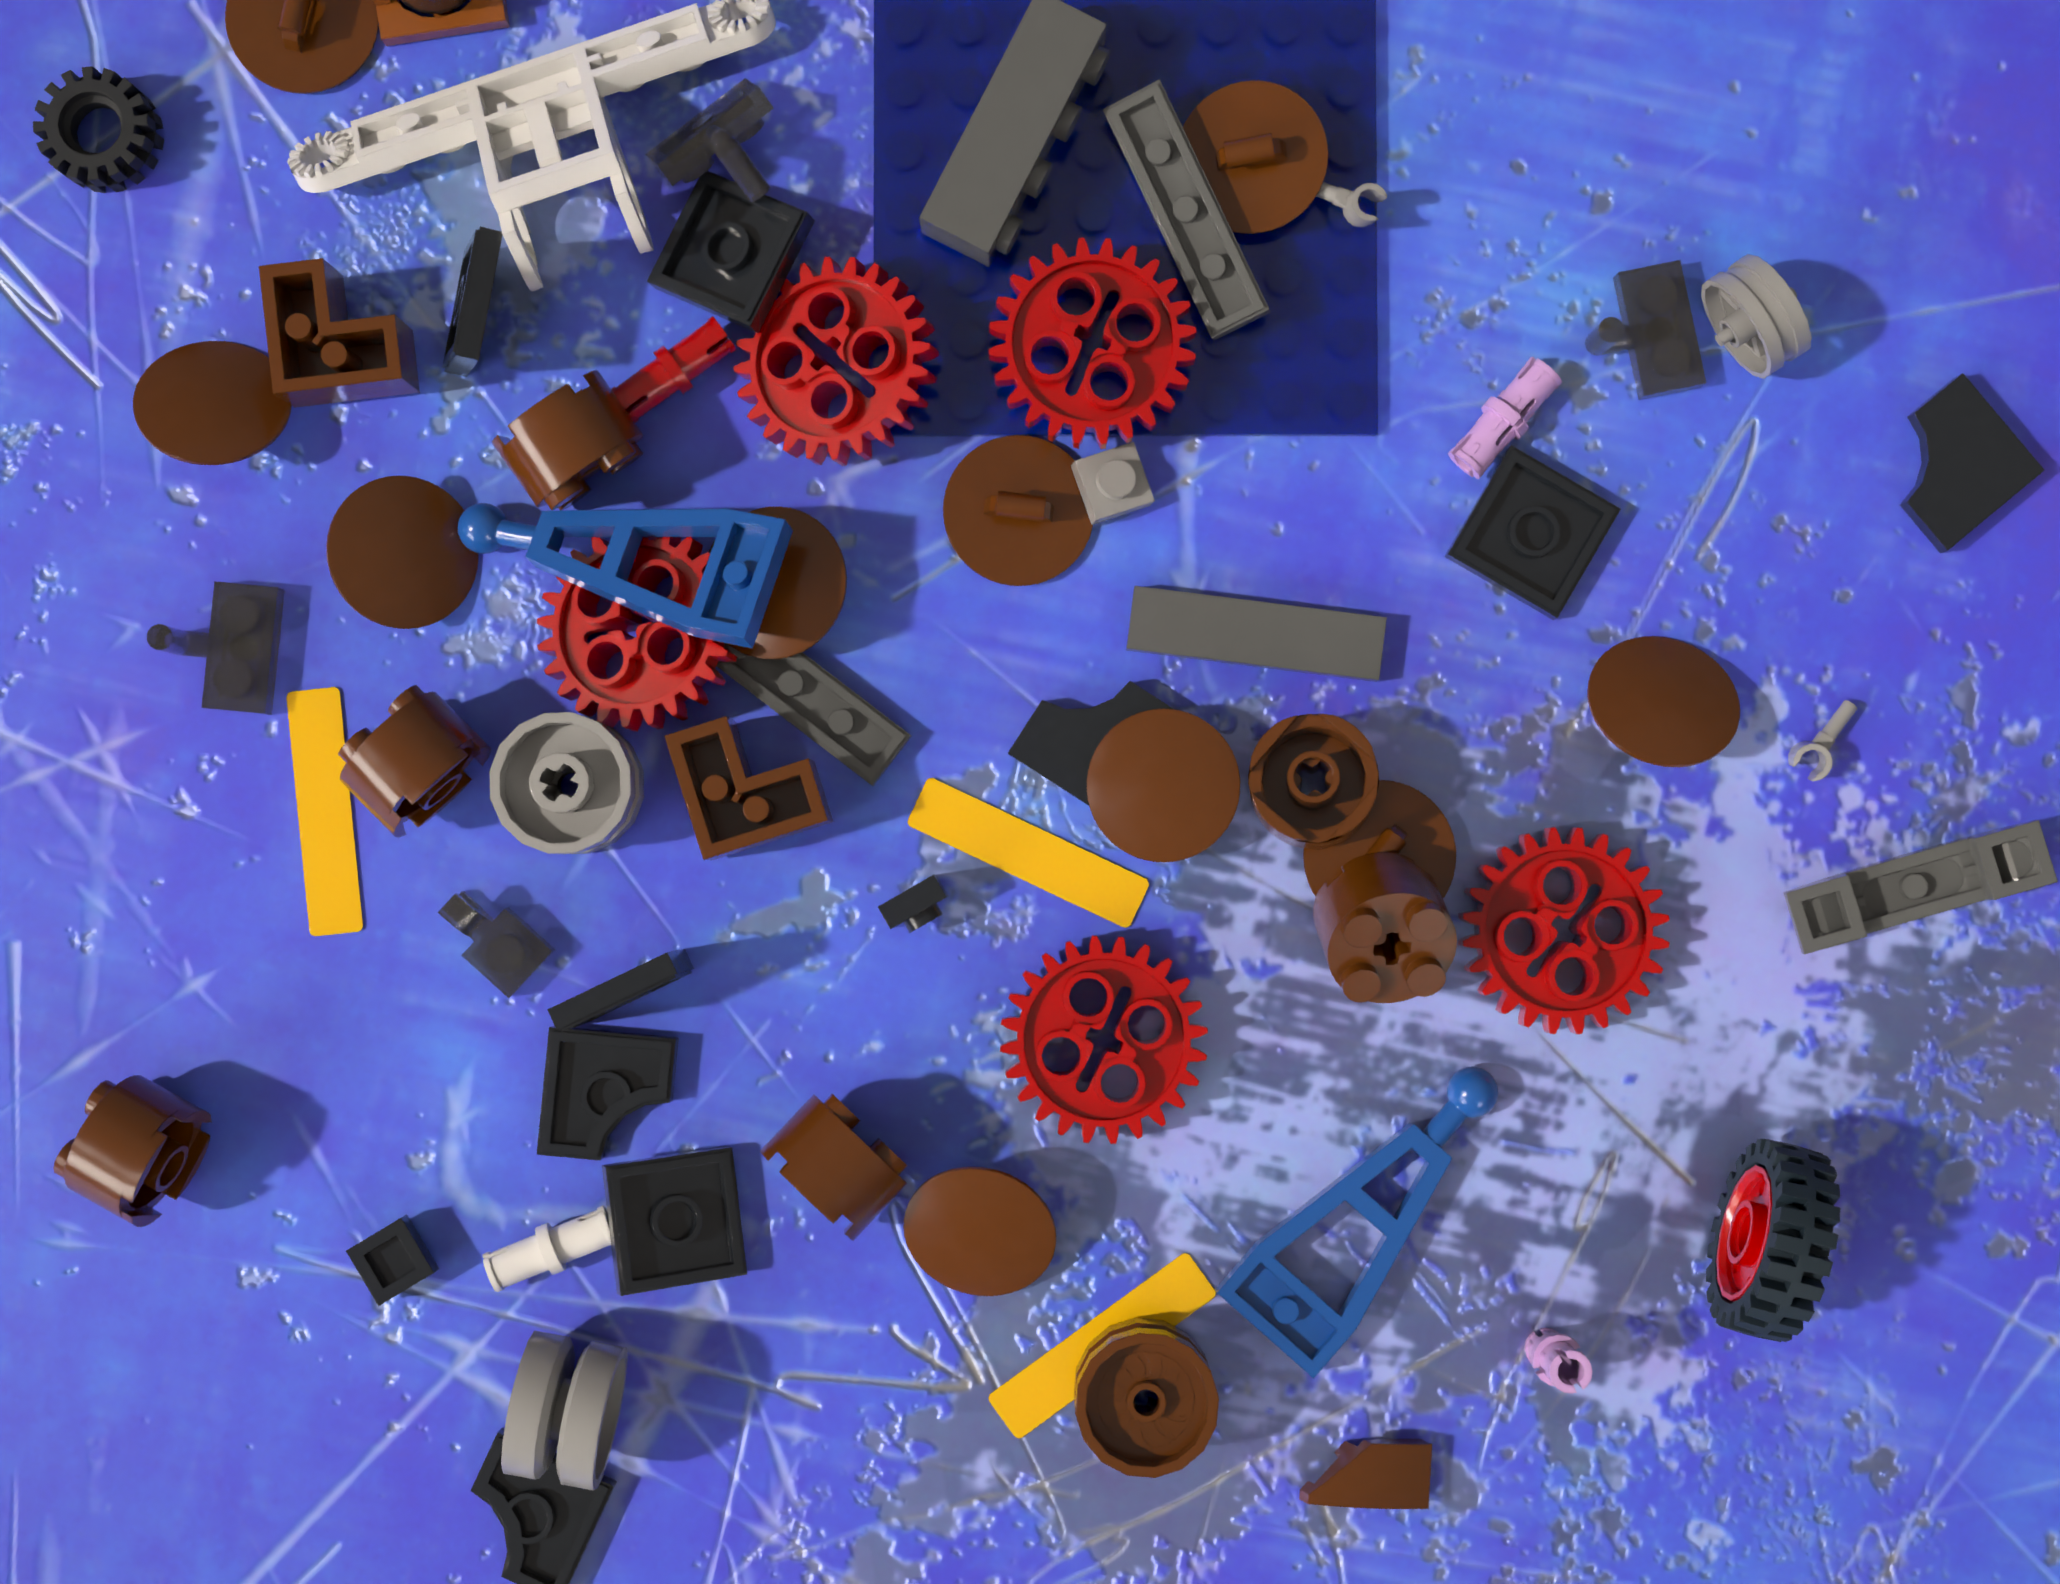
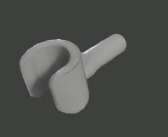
[1316,182,1387,227]
[1788,700,1857,781]

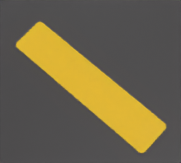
[286,687,363,936]
[908,778,1149,928]
[989,1253,1216,1438]

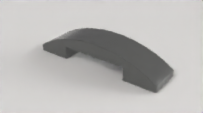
[1783,820,2058,954]

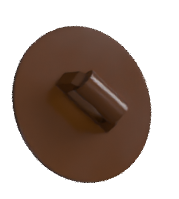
[225,0,379,94]
[1183,80,1328,234]
[133,341,292,465]
[943,435,1093,586]
[326,476,479,629]
[708,507,847,659]
[1587,636,1740,767]
[1087,709,1240,862]
[1303,780,1456,898]
[903,1167,1057,1296]

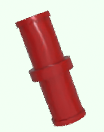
[611,316,737,423]

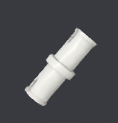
[482,1205,611,1292]

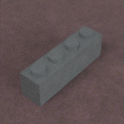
[919,0,1111,267]

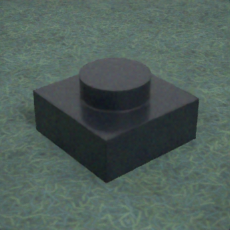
[878,874,948,933]
[346,1215,439,1306]

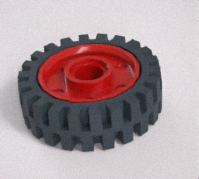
[1706,1138,1841,1342]

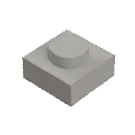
[1071,442,1155,525]

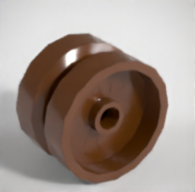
[1074,1318,1219,1478]

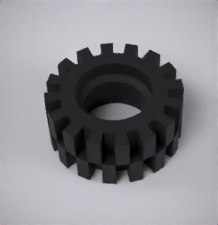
[33,66,164,193]

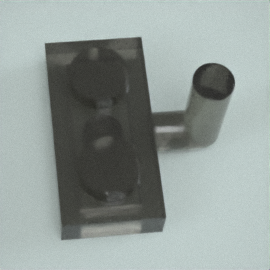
[645,78,774,202]
[1585,260,1706,400]
[147,581,285,715]

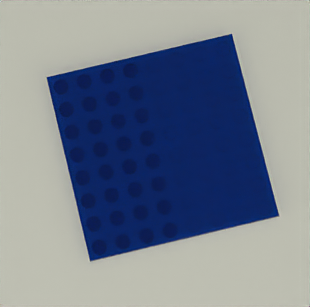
[873,0,1378,437]

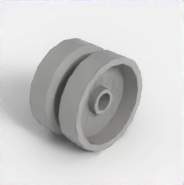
[489,712,644,854]
[501,1331,628,1491]

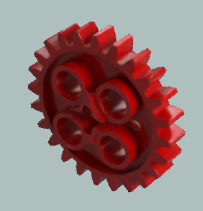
[989,237,1197,449]
[734,256,939,466]
[537,537,737,732]
[1458,827,1670,1034]
[1000,935,1208,1144]

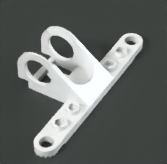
[287,0,776,292]

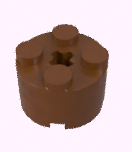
[492,370,643,511]
[338,685,491,837]
[1248,714,1379,850]
[1313,852,1457,1003]
[53,1075,212,1227]
[760,1094,908,1241]

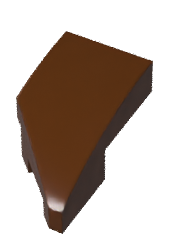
[1299,1439,1432,1509]

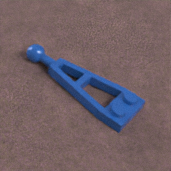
[458,503,793,648]
[1215,1067,1498,1379]

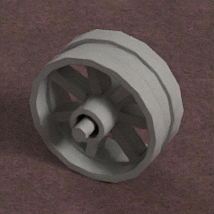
[1701,254,1812,379]

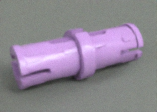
[1448,357,1562,480]
[1524,1328,1593,1394]

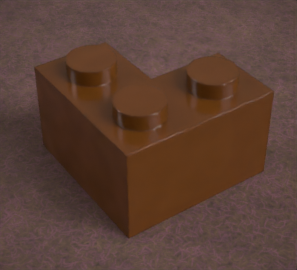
[259,258,420,408]
[664,716,834,860]

